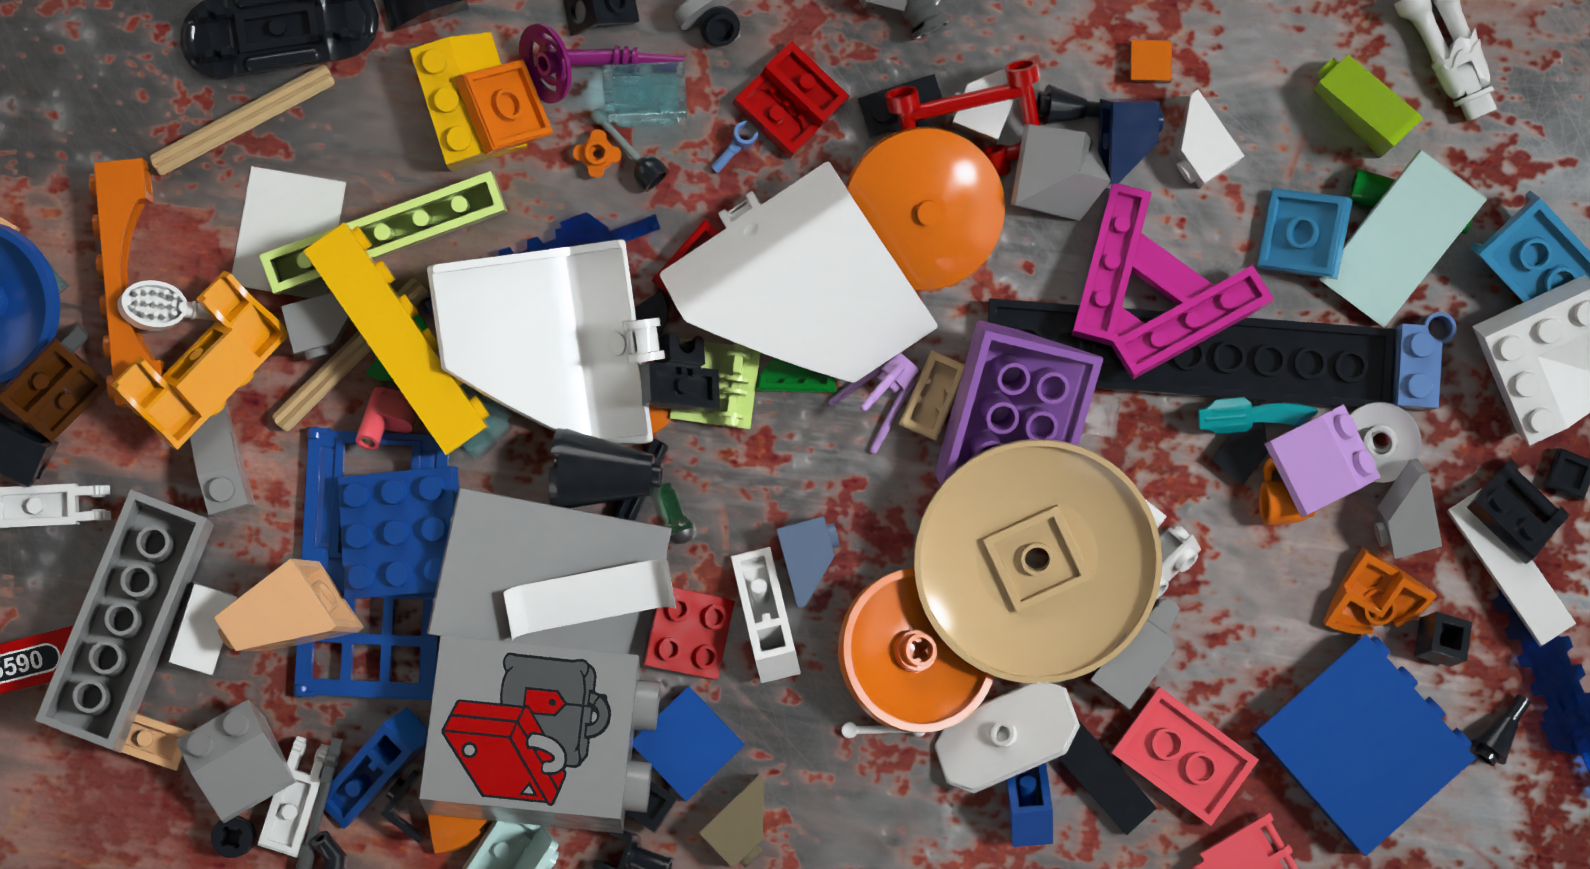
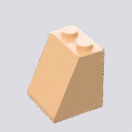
[213,558,364,652]

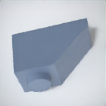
[777,516,840,608]

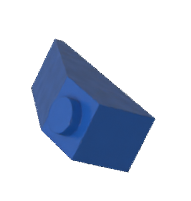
[324,707,428,829]

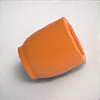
[1259,457,1315,525]

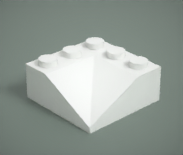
[1472,275,1590,445]

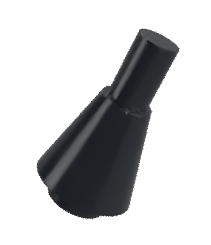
[1036,84,1100,125]
[1471,694,1531,766]

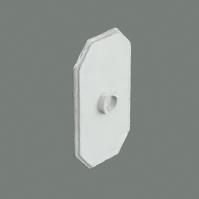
[934,681,1080,793]

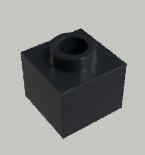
[1415,611,1472,667]

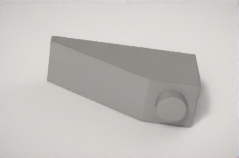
[190,403,256,517]

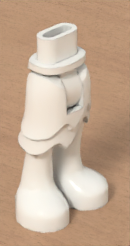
[1394,0,1497,122]

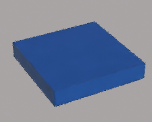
[633,686,745,801]

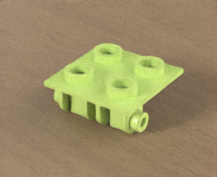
[670,338,761,429]

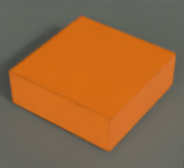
[1129,40,1172,83]

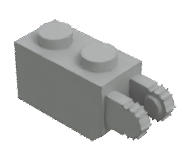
[1087,598,1180,710]

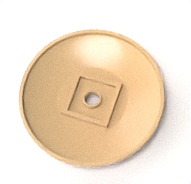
[914,439,1162,684]

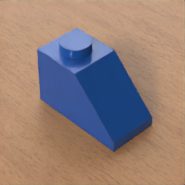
[1005,763,1053,847]

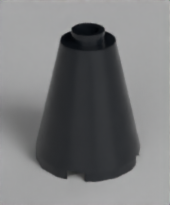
[549,428,663,508]

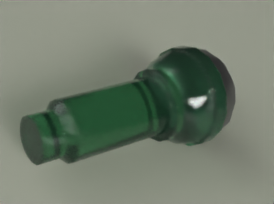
[660,483,695,544]

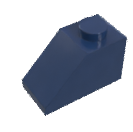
[1098,98,1164,184]

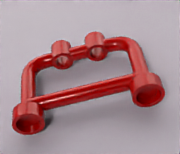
[885,59,1040,176]

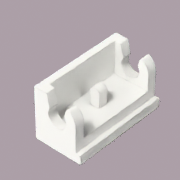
[168,582,238,675]

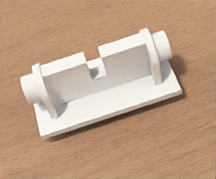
[1156,524,1201,599]

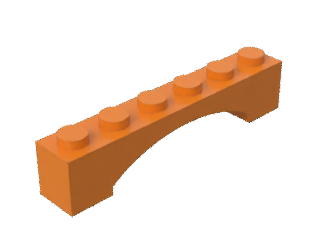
[89,158,168,408]

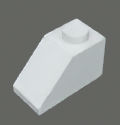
[947,68,1014,145]
[1177,90,1244,189]

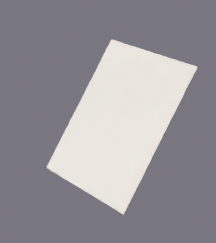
[232,166,346,298]

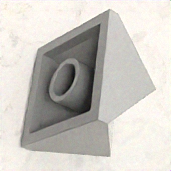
[1011,124,1111,221]

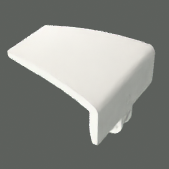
[660,161,938,383]
[427,239,665,445]

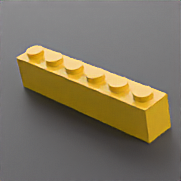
[303,222,490,455]

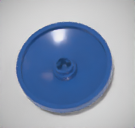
[0,224,60,383]

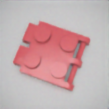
[1191,812,1298,869]

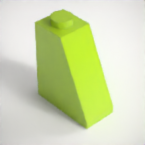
[1313,54,1423,158]

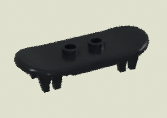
[180,0,379,78]

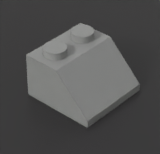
[176,699,296,823]

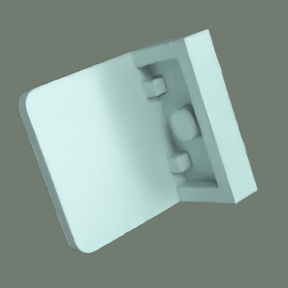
[462,821,559,869]

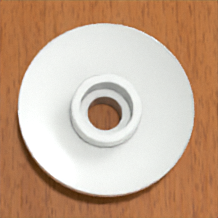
[1350,402,1422,483]

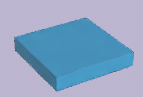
[1257,188,1353,280]

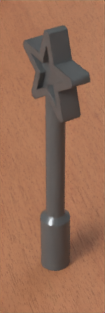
[295,737,343,869]

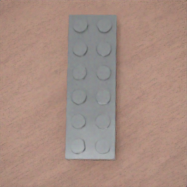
[35,489,214,753]

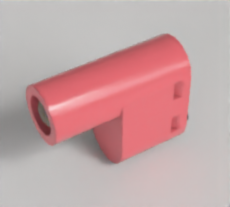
[355,387,417,450]

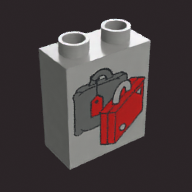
[419,635,661,834]

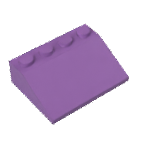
[934,320,1103,485]

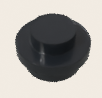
[699,6,740,47]

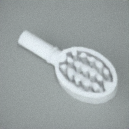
[117,280,214,331]

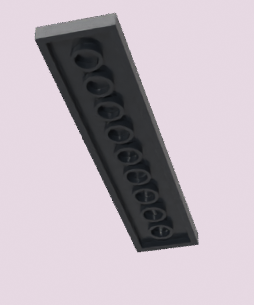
[987,298,1395,408]

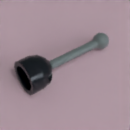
[591,108,669,192]

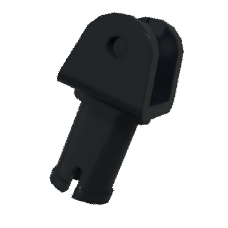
[593,829,674,869]

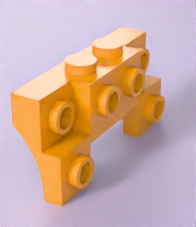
[110,271,289,450]

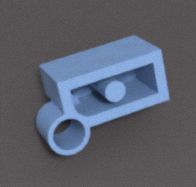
[1390,312,1457,411]

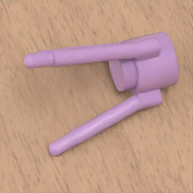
[828,353,919,454]

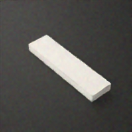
[1447,488,1576,647]

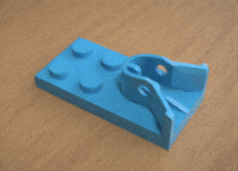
[1470,191,1590,303]

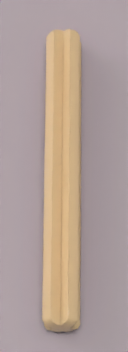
[150,65,335,175]
[272,278,428,432]

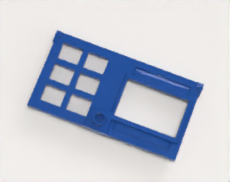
[293,427,449,701]

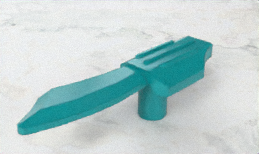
[1197,397,1318,434]

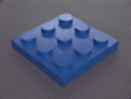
[338,466,459,600]

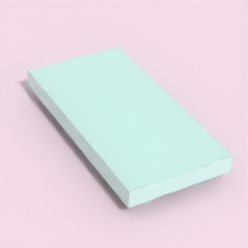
[1319,149,1487,328]

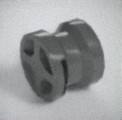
[901,0,951,40]

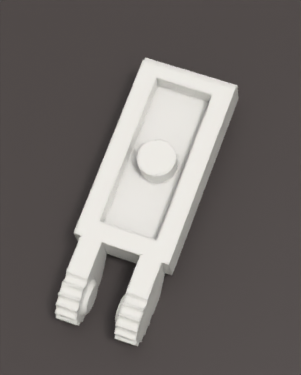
[0,483,111,529]
[258,736,330,858]

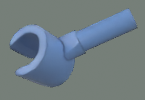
[711,121,758,173]

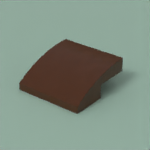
[0,337,107,442]

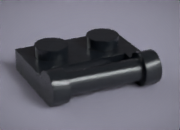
[1467,458,1570,564]

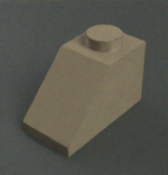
[699,774,764,868]

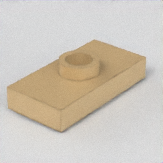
[899,350,965,441]

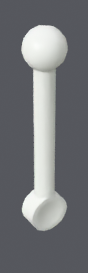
[842,722,925,738]

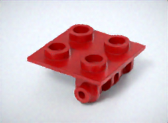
[643,587,735,680]

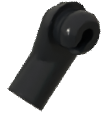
[312,831,348,869]

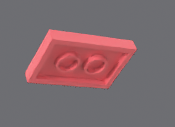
[1110,687,1259,826]

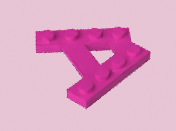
[1072,184,1274,380]

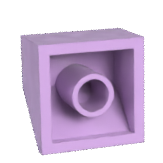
[1265,404,1381,518]

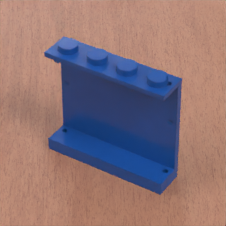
[1251,634,1476,856]

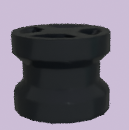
[211,816,257,858]

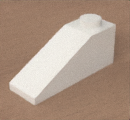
[731,547,801,683]

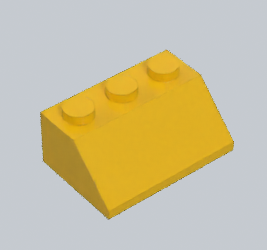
[410,32,528,172]

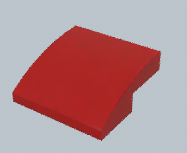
[732,41,850,159]

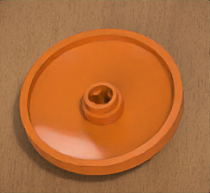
[846,127,1005,291]
[838,568,994,733]

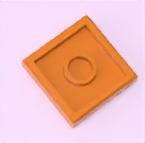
[455,59,554,155]

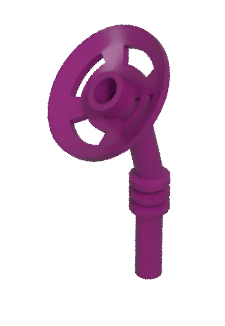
[519,23,685,104]

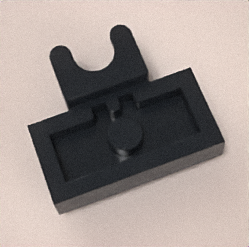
[640,332,720,413]

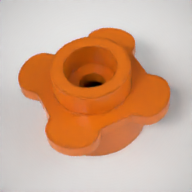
[573,129,622,178]

